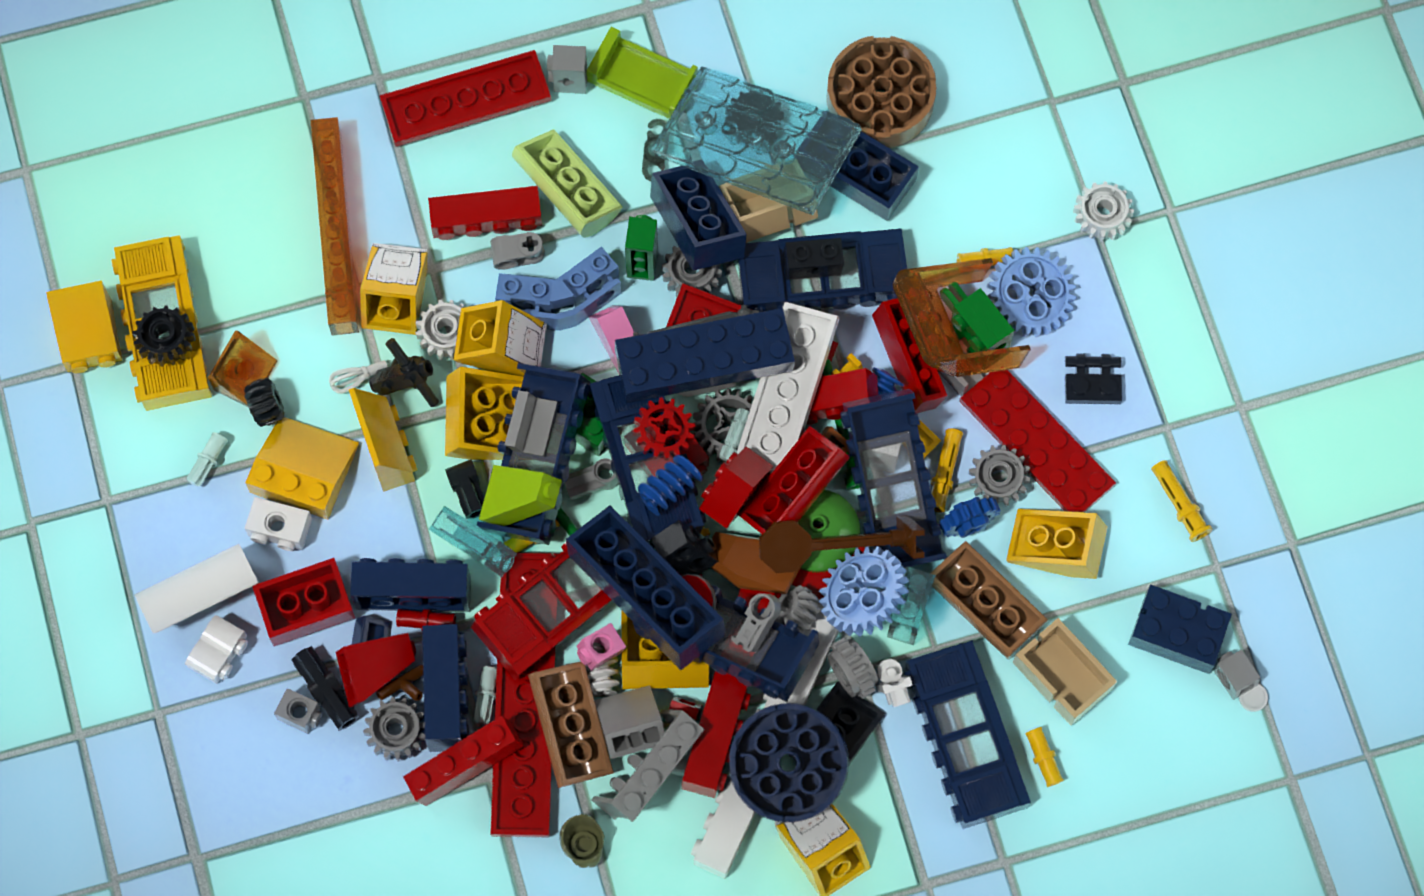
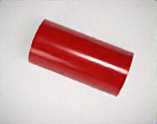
[738,426,850,535]

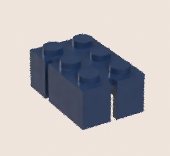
[1128,584,1232,674]

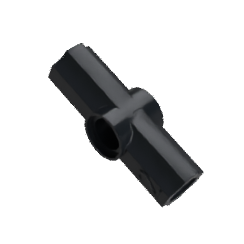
[291,646,360,731]

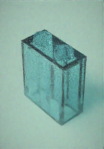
[429,506,517,578]
[887,567,935,646]

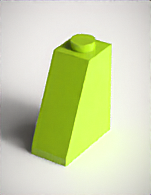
[479,465,562,526]

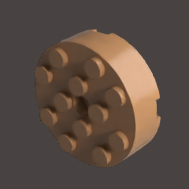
[826,36,936,148]

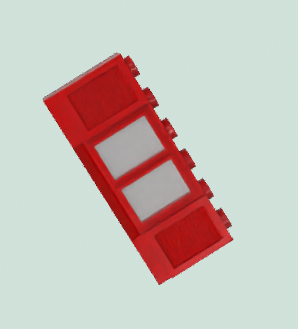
[471,542,612,680]

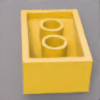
[1006,509,1108,579]

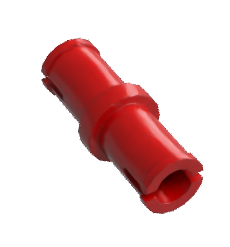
[396,609,456,630]

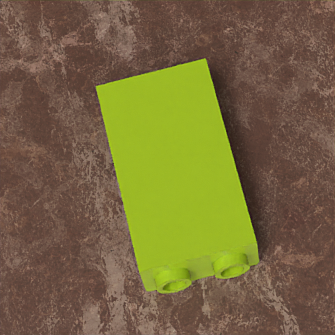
[586,26,701,121]

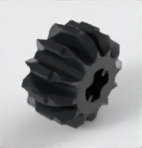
[244,378,285,427]

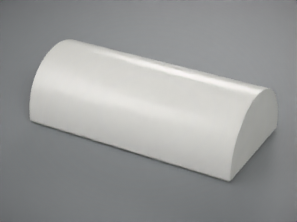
[135,543,258,634]

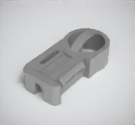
[731,594,781,652]

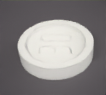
[1239,684,1268,712]

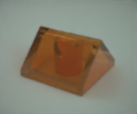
[208,330,278,407]

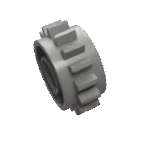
[662,245,722,297]
[969,445,1030,507]
[827,638,878,699]
[363,697,425,762]

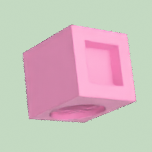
[576,623,626,671]

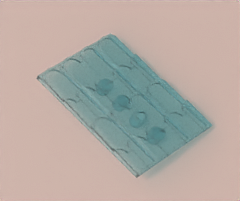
[651,66,862,215]

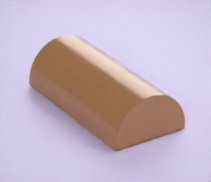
[925,541,1048,660]
[528,661,614,788]

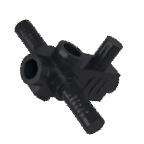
[369,338,439,407]

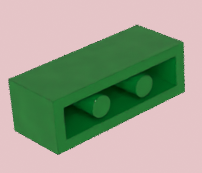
[625,215,658,281]

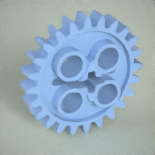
[986,247,1076,337]
[819,546,909,637]

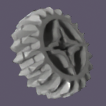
[693,388,752,463]

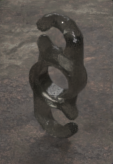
[641,119,671,182]

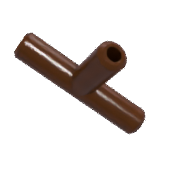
[376,664,423,701]

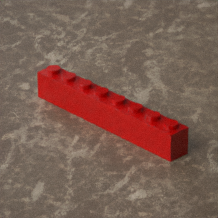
[681,589,782,799]

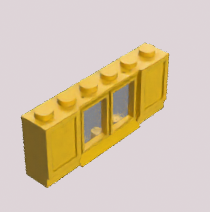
[112,235,212,411]

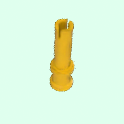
[1151,460,1213,542]

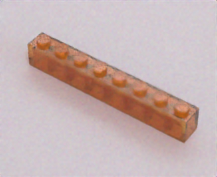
[311,117,359,336]

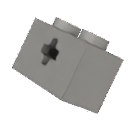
[547,45,588,94]

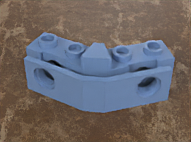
[495,246,621,331]

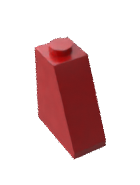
[335,633,416,708]

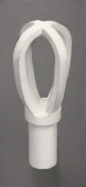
[329,360,388,394]

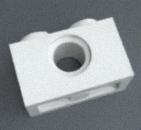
[244,497,312,552]

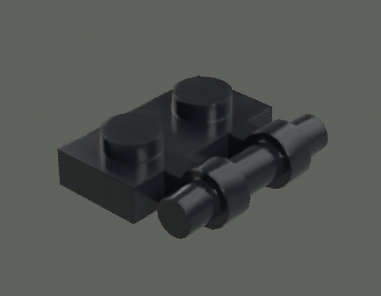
[1064,353,1122,405]

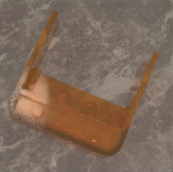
[893,258,1031,377]

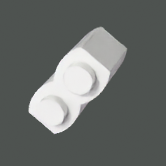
[184,615,248,684]

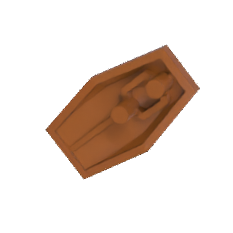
[710,532,801,595]

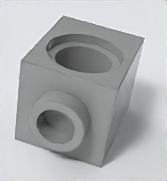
[1214,649,1261,700]
[274,688,322,734]

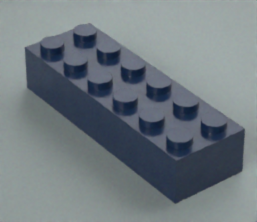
[615,308,795,403]
[566,505,725,670]

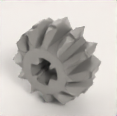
[775,585,821,633]

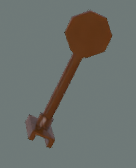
[759,515,924,573]

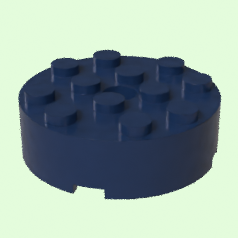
[729,703,849,822]

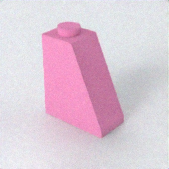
[589,305,634,375]

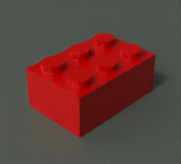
[252,558,356,647]

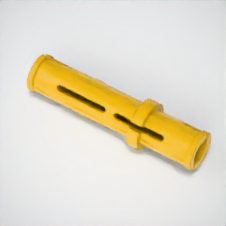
[931,428,963,513]

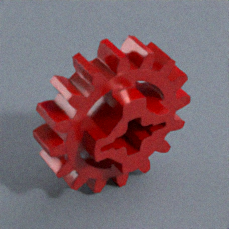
[633,397,695,461]

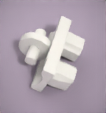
[875,659,912,707]

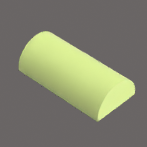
[512,129,623,238]

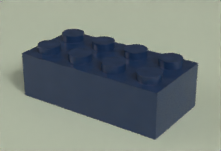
[796,110,919,221]
[650,161,747,271]
[350,558,471,612]
[422,624,469,752]

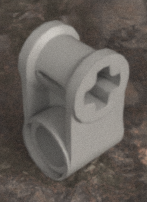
[490,232,545,270]

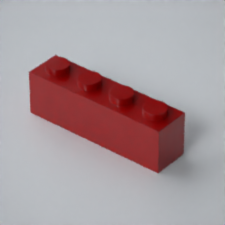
[428,186,542,240]
[872,296,947,413]
[806,368,878,425]
[403,716,524,806]

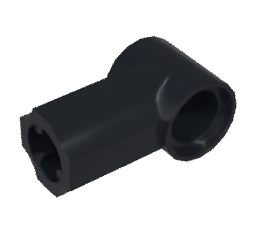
[445,459,484,519]

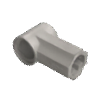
[564,458,619,500]

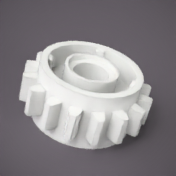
[1073,181,1134,241]
[416,300,465,360]

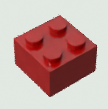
[699,446,774,529]

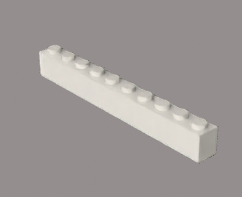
[690,603,839,879]

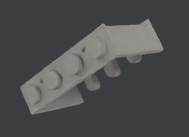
[591,709,704,822]

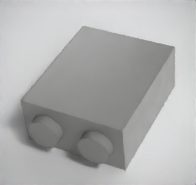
[594,685,665,759]

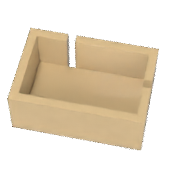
[719,159,818,243]
[1012,618,1117,726]

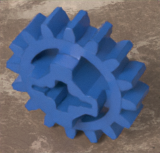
[939,497,1001,538]

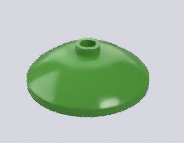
[798,489,860,572]

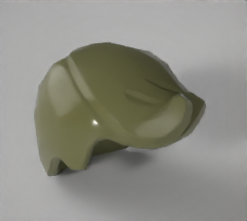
[559,814,605,868]

